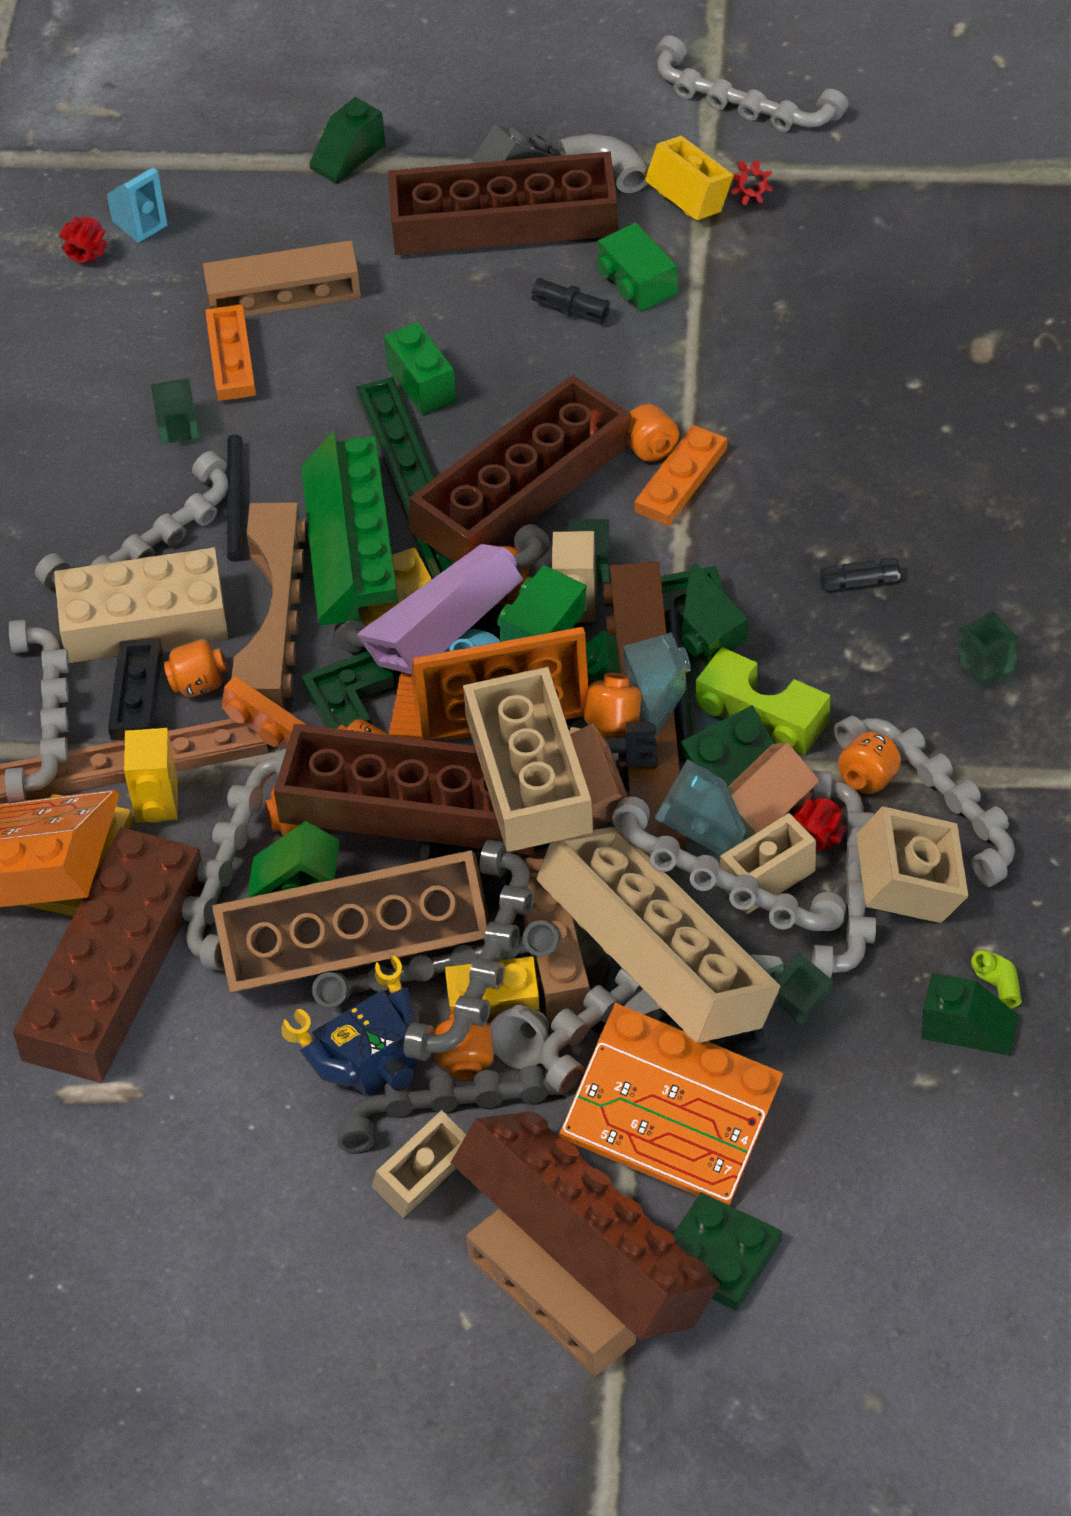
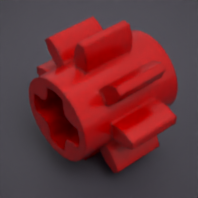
[728,160,773,205]
[59,216,108,263]
[793,798,848,851]

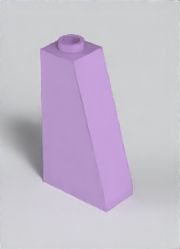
[357,544,523,674]

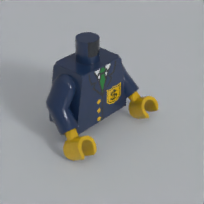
[281,955,421,1094]

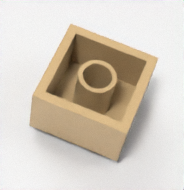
[856,806,968,923]

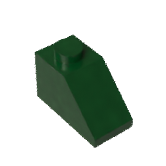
[309,97,386,184]
[682,563,748,665]
[921,973,1018,1056]

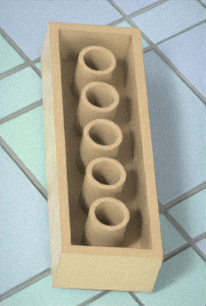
[536,826,780,1043]

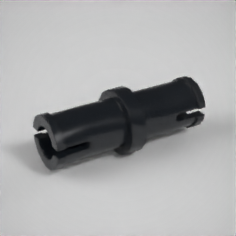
[531,277,610,324]

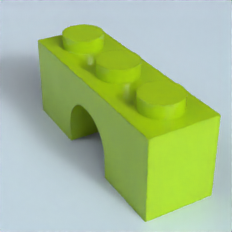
[696,647,830,755]

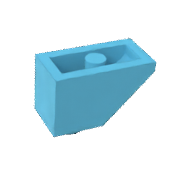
[107,167,168,243]

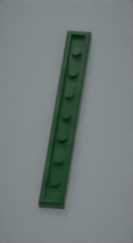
[356,377,454,579]

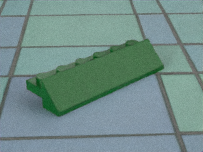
[301,430,398,626]

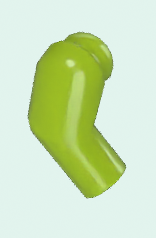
[971,949,1022,1008]

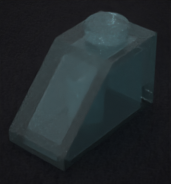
[623,633,691,734]
[654,759,747,855]

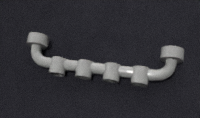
[655,35,849,132]
[35,451,229,588]
[5,619,69,802]
[834,716,1015,887]
[182,748,287,971]
[811,771,876,981]
[613,796,846,931]
[541,968,643,1095]

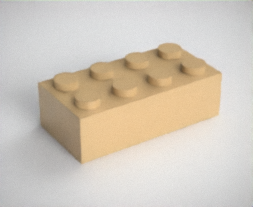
[54,547,229,663]
[463,667,593,852]

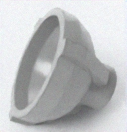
[490,1004,549,1069]

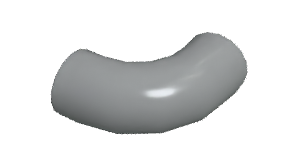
[558,133,649,193]

